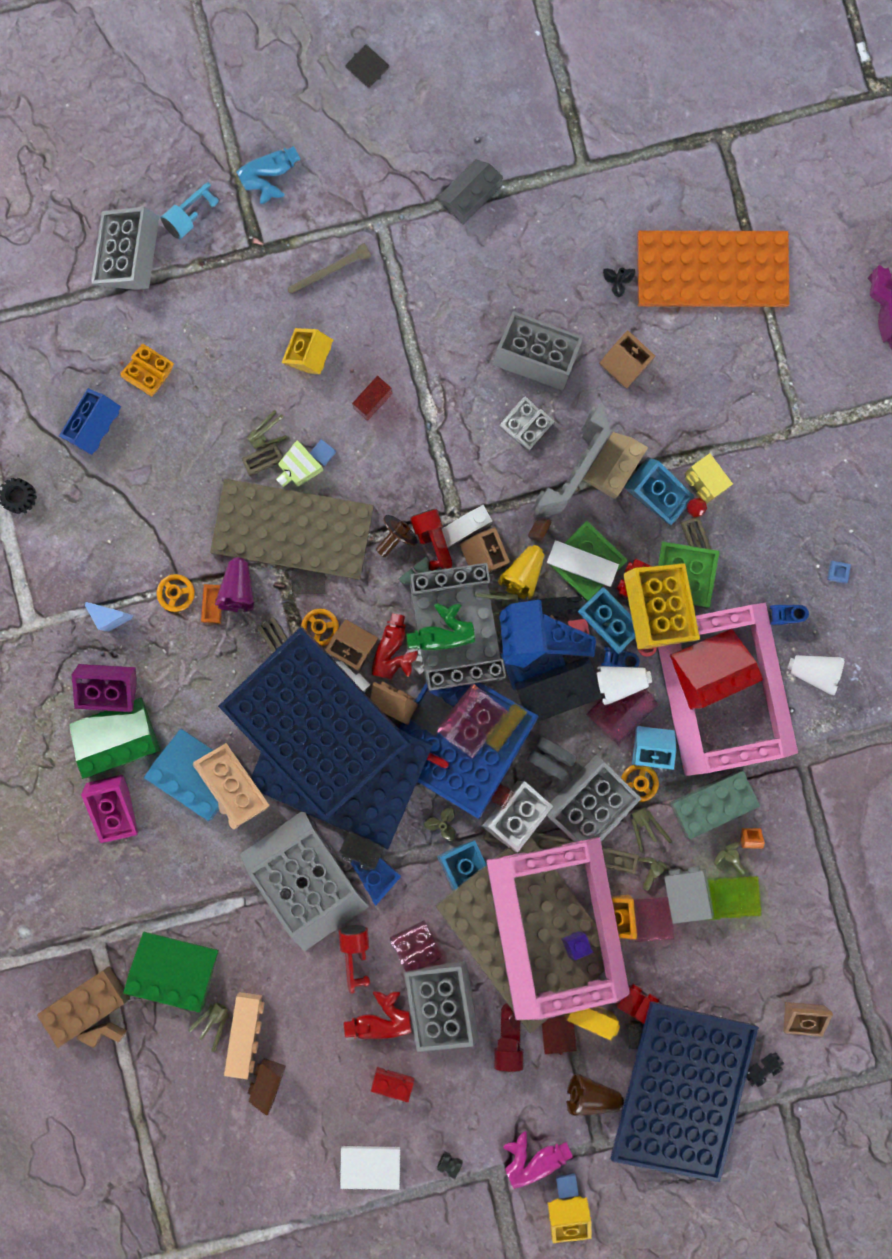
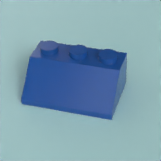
[59,388,121,455]
[499,600,547,668]

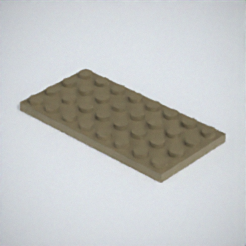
[210,479,374,580]

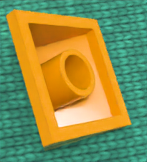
[611,895,637,939]

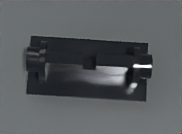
[746,1052,784,1087]

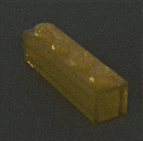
[486,703,527,751]

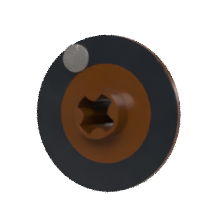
[376,515,418,557]

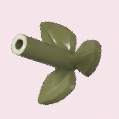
[424,807,455,841]
[714,842,747,875]
[638,857,670,891]

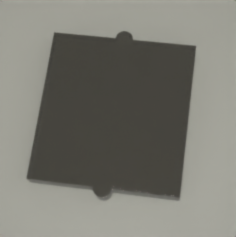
[345,44,390,88]
[290,568,327,595]
[410,691,454,737]

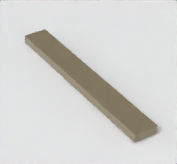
[484,830,639,874]

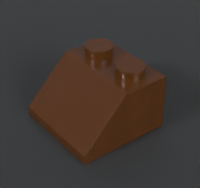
[247,1058,286,1116]

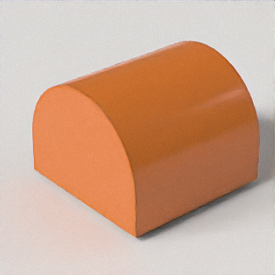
[741,828,765,849]

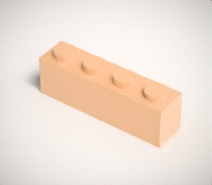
[224,992,265,1079]

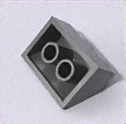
[437,159,503,225]

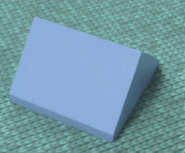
[85,602,133,632]

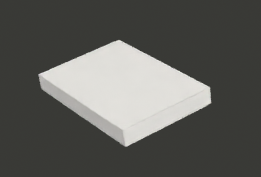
[340,1146,400,1190]

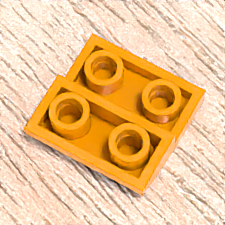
[120,343,174,397]

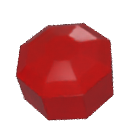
[687,497,707,517]

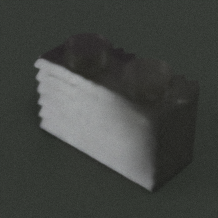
[339,830,385,871]

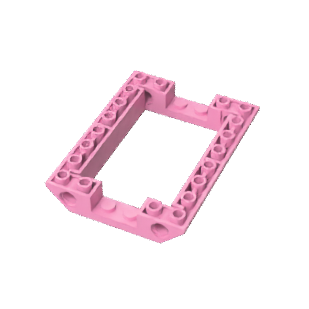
[657,603,798,776]
[486,837,630,1020]

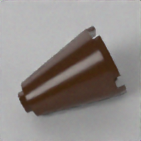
[566,1074,624,1116]

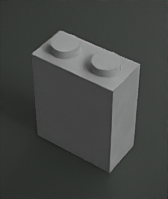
[664,866,714,924]

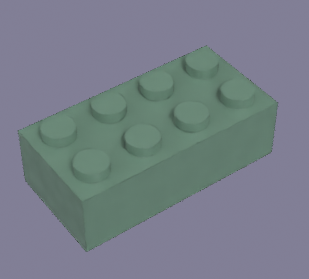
[669,770,760,840]

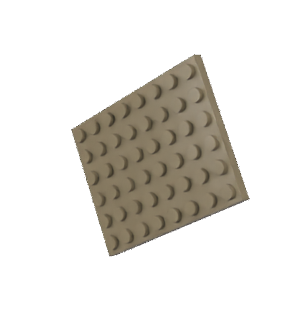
[435,836,605,1034]

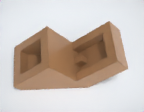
[76,1022,127,1048]

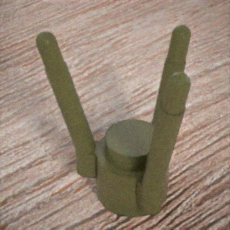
[247,410,288,449]
[476,590,518,616]
[631,807,672,852]
[189,1002,229,1052]

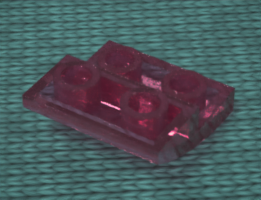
[634,897,674,942]
[390,920,443,972]

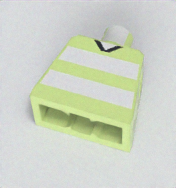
[276,440,323,488]

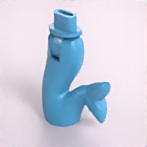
[236,146,301,204]

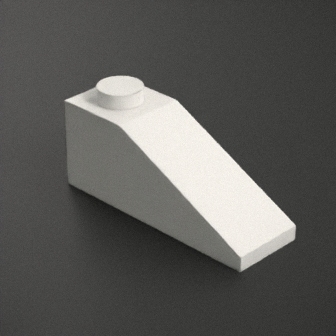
[442,505,492,548]

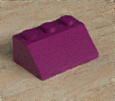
[71,664,137,712]

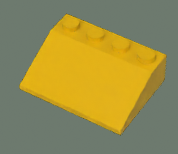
[624,564,700,650]

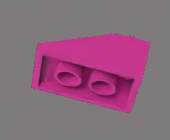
[81,774,138,843]

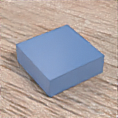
[310,439,336,467]
[827,561,851,584]
[556,1173,579,1199]

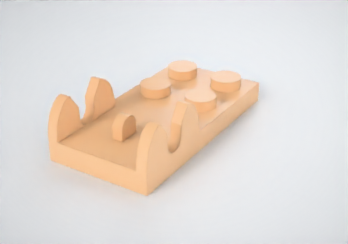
[193,743,269,829]

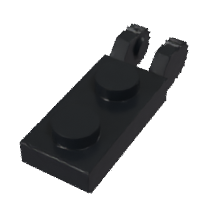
[528,596,582,617]

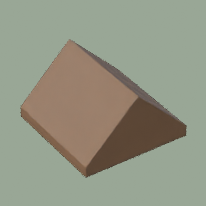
[783,1002,833,1037]

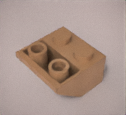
[599,330,655,389]
[459,527,510,573]
[325,619,379,671]
[371,681,418,725]

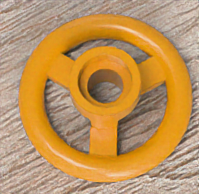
[156,574,194,612]
[301,608,339,646]
[621,765,659,802]

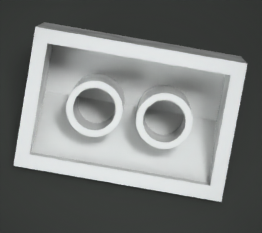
[482,781,553,852]

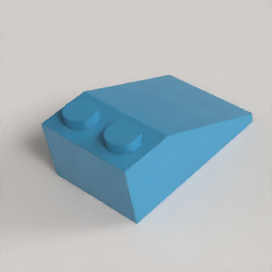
[624,458,695,526]

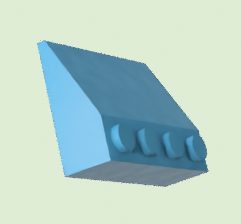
[144,729,219,821]

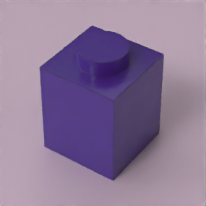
[562,931,593,960]

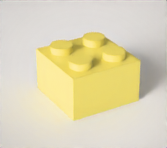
[684,453,733,504]

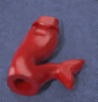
[372,613,418,680]
[344,991,412,1039]

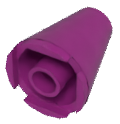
[215,557,254,612]

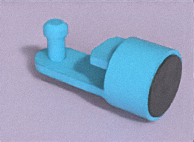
[161,182,219,240]

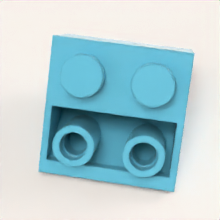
[632,726,676,770]

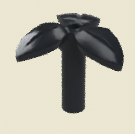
[603,267,636,297]

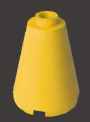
[498,545,545,600]

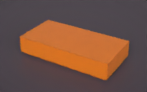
[201,584,222,624]

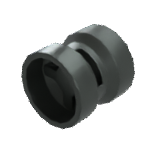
[436,1151,463,1179]

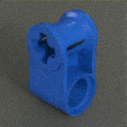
[770,605,809,625]
[601,647,640,668]

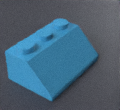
[578,587,635,654]
[437,840,486,891]

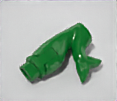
[406,604,475,651]

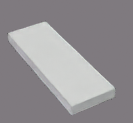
[547,540,619,587]

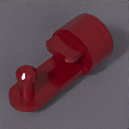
[494,1003,524,1072]

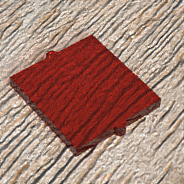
[542,1015,577,1055]

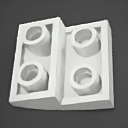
[499,396,554,450]

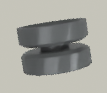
[527,736,577,781]

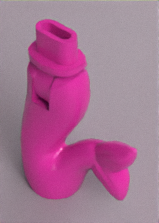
[503,1131,573,1189]

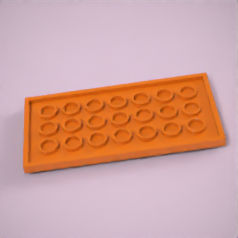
[637,230,789,307]

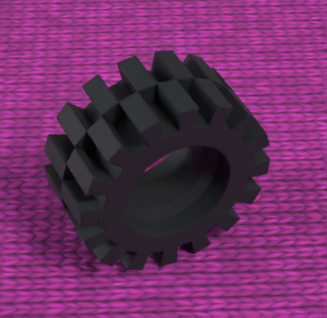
[0,478,37,514]

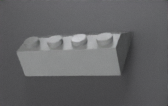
[91,207,159,290]
[492,311,583,391]
[547,755,642,842]
[405,961,479,1052]

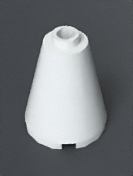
[788,655,845,695]
[597,666,652,705]

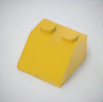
[281,328,333,374]
[548,1196,592,1243]

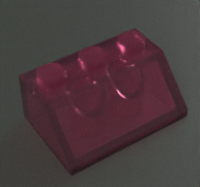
[437,684,509,758]
[586,689,659,745]

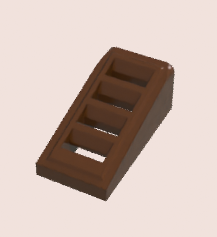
[528,519,552,543]

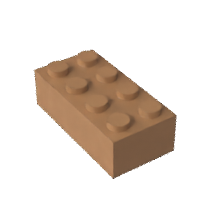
[37,966,130,1048]

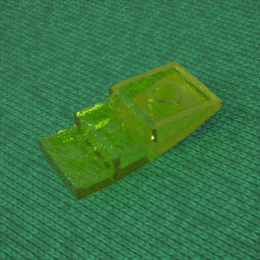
[707,876,762,920]

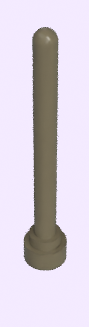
[288,243,371,294]

